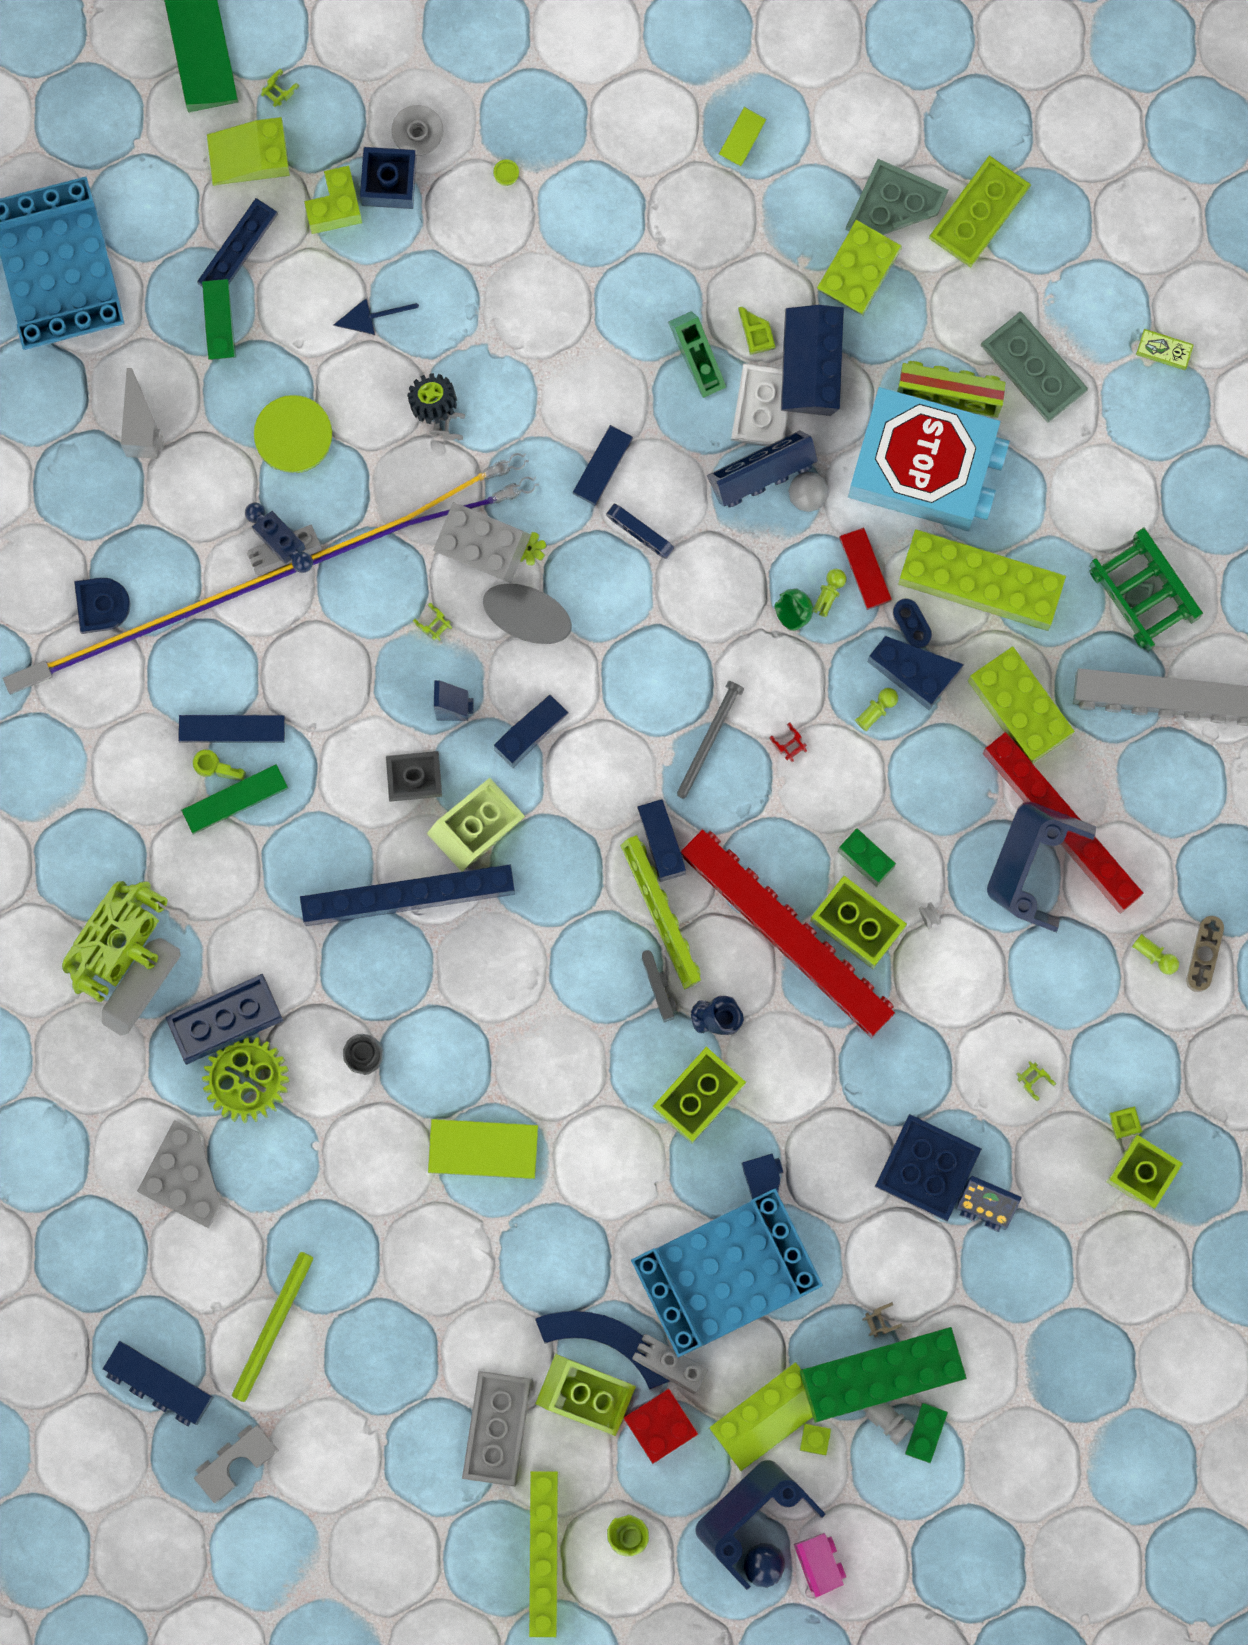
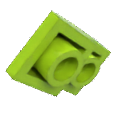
[719,107,767,166]

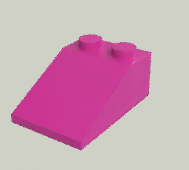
[793,1533,846,1597]

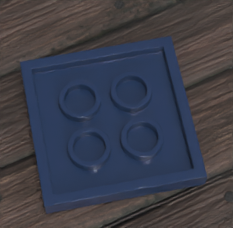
[875,1114,982,1222]

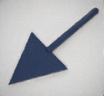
[333,298,419,335]

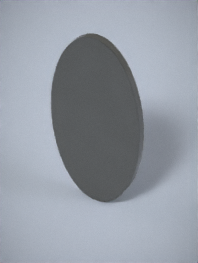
[483,584,572,644]

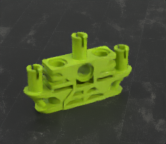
[62,881,168,1002]

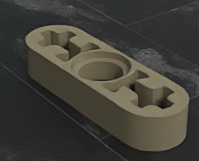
[1186,916,1224,992]

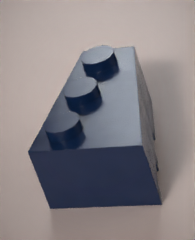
[867,636,964,710]

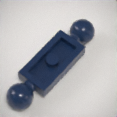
[245,502,313,573]

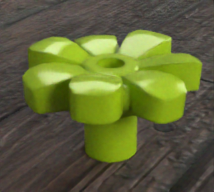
[520,532,547,566]

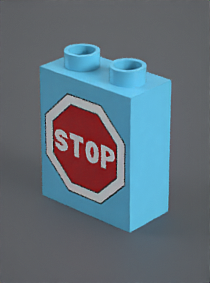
[848,387,1010,532]

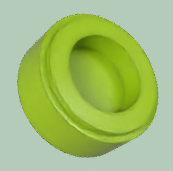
[193,749,220,777]

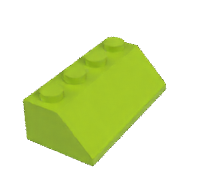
[709,1362,813,1471]

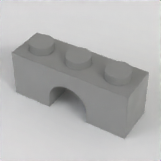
[194,1425,279,1503]

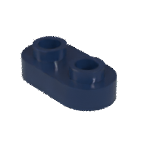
[892,598,932,649]

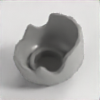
[788,471,829,512]

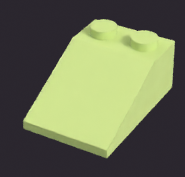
[427,778,525,872]

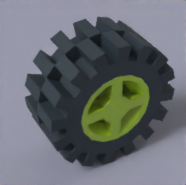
[407,373,457,424]

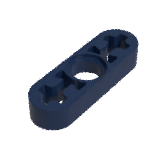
[606,503,674,559]

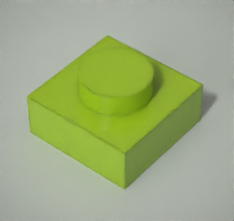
[799,1424,831,1456]

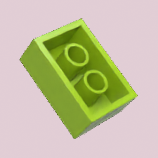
[817,220,902,316]
[810,875,907,969]
[652,1046,746,1144]

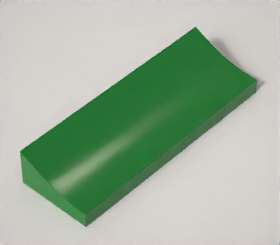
[164,0,239,113]

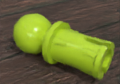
[813,568,847,617]
[855,687,898,731]
[1132,934,1179,975]

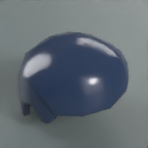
[744,1543,785,1588]

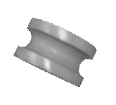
[919,902,941,929]

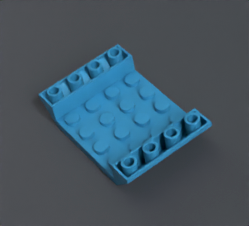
[0,176,125,350]
[631,1188,823,1357]

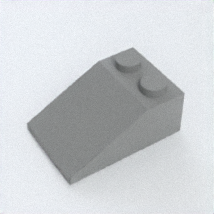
[121,368,164,459]

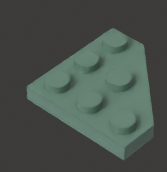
[845,159,949,235]

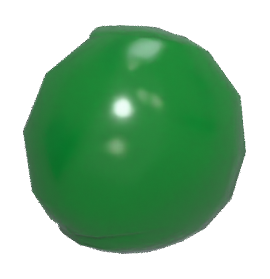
[774,588,813,631]

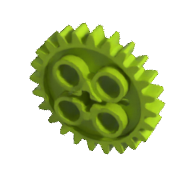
[202,1037,290,1123]

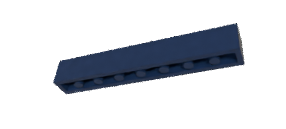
[300,864,515,926]

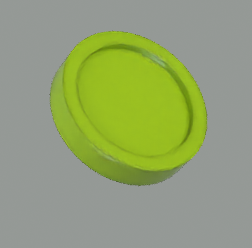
[493,159,519,186]

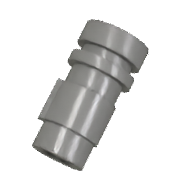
[863,1402,914,1445]

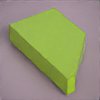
[738,307,776,355]

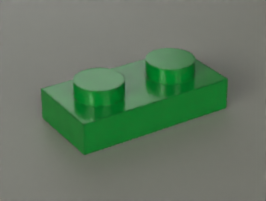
[905,1403,948,1463]

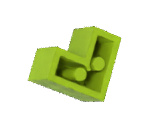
[304,165,362,234]

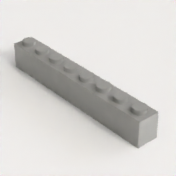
[1073,668,1248,726]

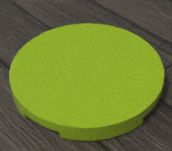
[254,395,332,474]

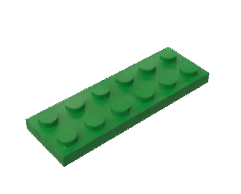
[799,1327,967,1423]

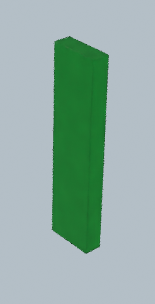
[181,764,289,835]

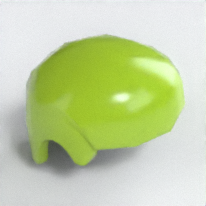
[607,1515,649,1557]

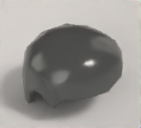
[343,1034,383,1075]

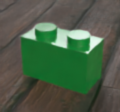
[837,828,896,887]

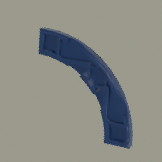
[535,1311,670,1390]

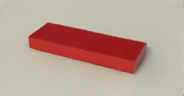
[839,527,892,610]

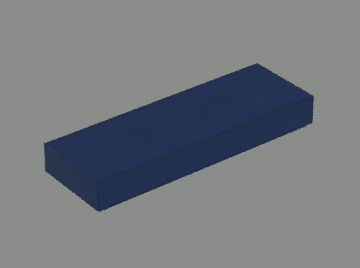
[573,425,633,506]

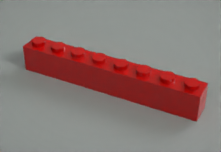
[983,732,1144,914]

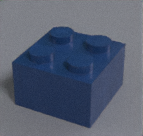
[360,147,417,209]

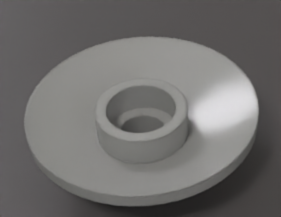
[391,105,443,156]

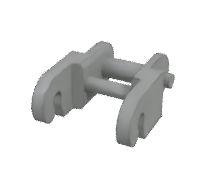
[429,412,465,440]

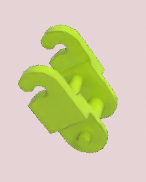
[261,69,299,107]
[413,603,452,641]
[1016,1061,1056,1101]

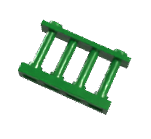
[1089,527,1203,652]

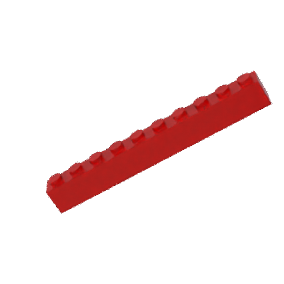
[680,829,895,1039]

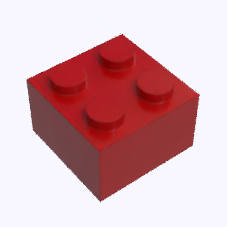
[623,1389,698,1464]

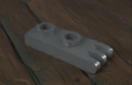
[642,950,677,1022]

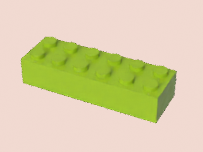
[898,529,1066,631]

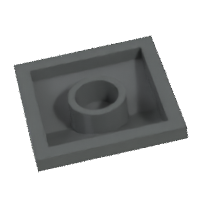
[386,751,442,802]

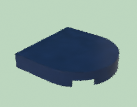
[74,577,131,634]

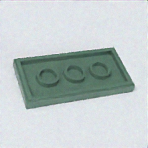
[980,311,1088,423]

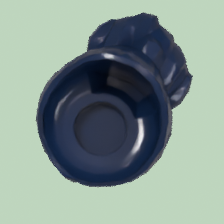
[691,996,744,1035]

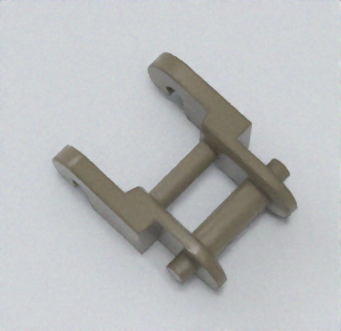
[862,1302,902,1337]

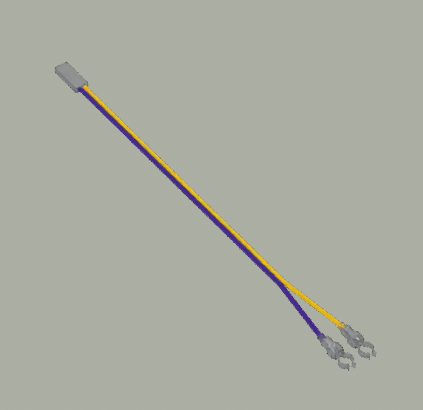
[3,453,539,695]

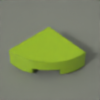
[216,763,246,781]

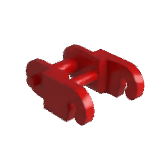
[769,722,807,762]

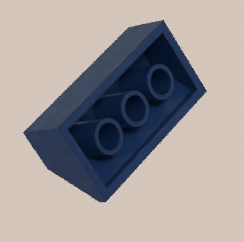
[781,305,844,416]
[706,430,818,508]

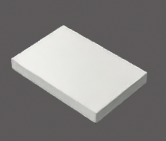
[731,363,788,446]

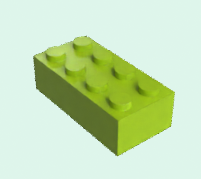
[968,646,1075,763]

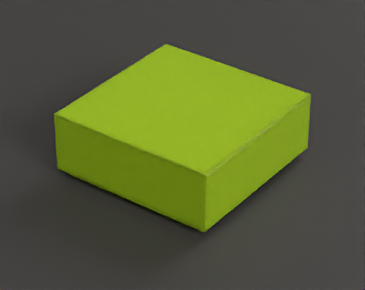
[1109,1106,1142,1139]

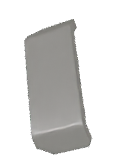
[102,938,181,1036]

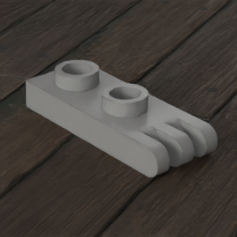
[247,524,322,575]
[633,1334,708,1394]

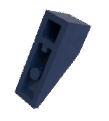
[434,680,474,721]
[494,695,569,768]
[637,799,686,882]
[741,1153,784,1231]

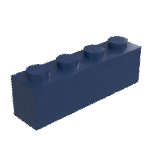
[103,1341,214,1427]

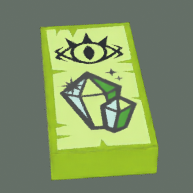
[1136,329,1194,371]

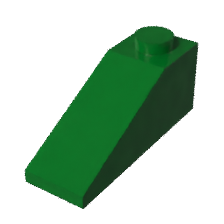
[202,279,236,360]
[668,311,726,398]

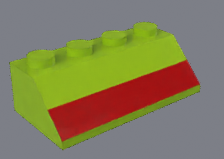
[897,361,1006,418]

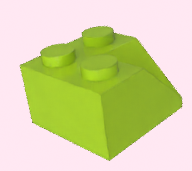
[1106,1134,1183,1209]

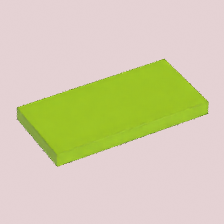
[929,155,1031,268]
[428,1119,538,1179]

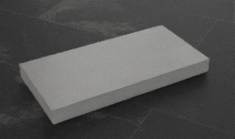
[462,1371,532,1487]

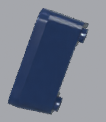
[987,802,1096,933]
[695,1460,826,1590]

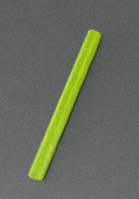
[232,1252,313,1402]

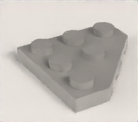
[137,1120,221,1228]

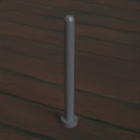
[677,681,744,799]

